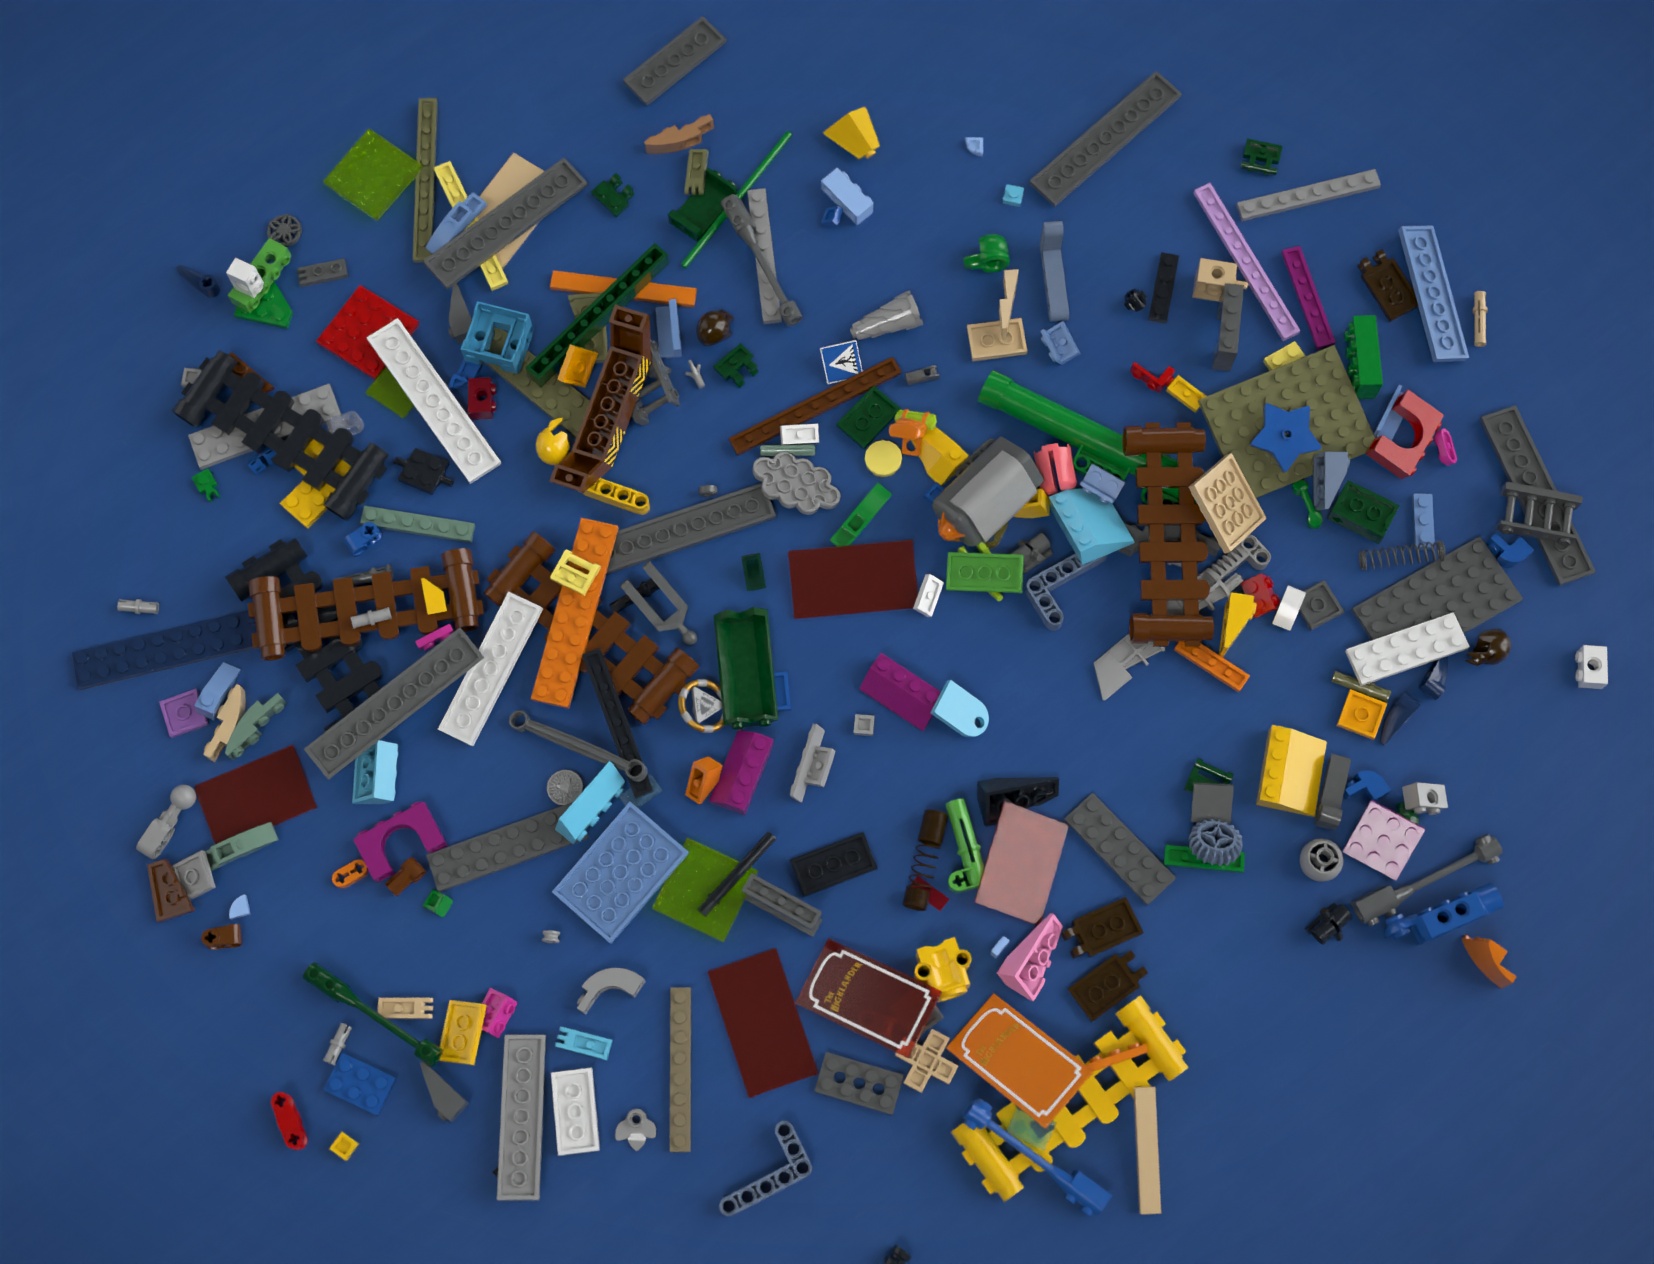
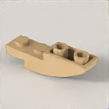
[203,684,246,762]

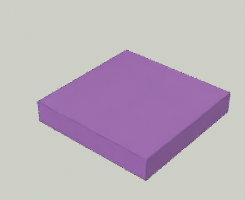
[159,689,209,738]

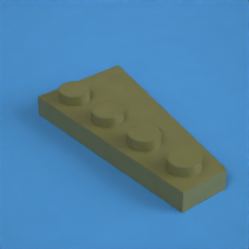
[568,292,608,364]

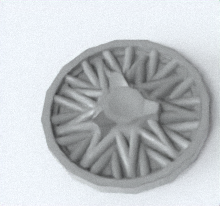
[547,770,583,806]

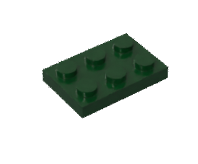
[836,386,901,450]

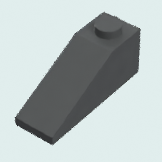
[448,283,472,344]
[420,1061,469,1122]

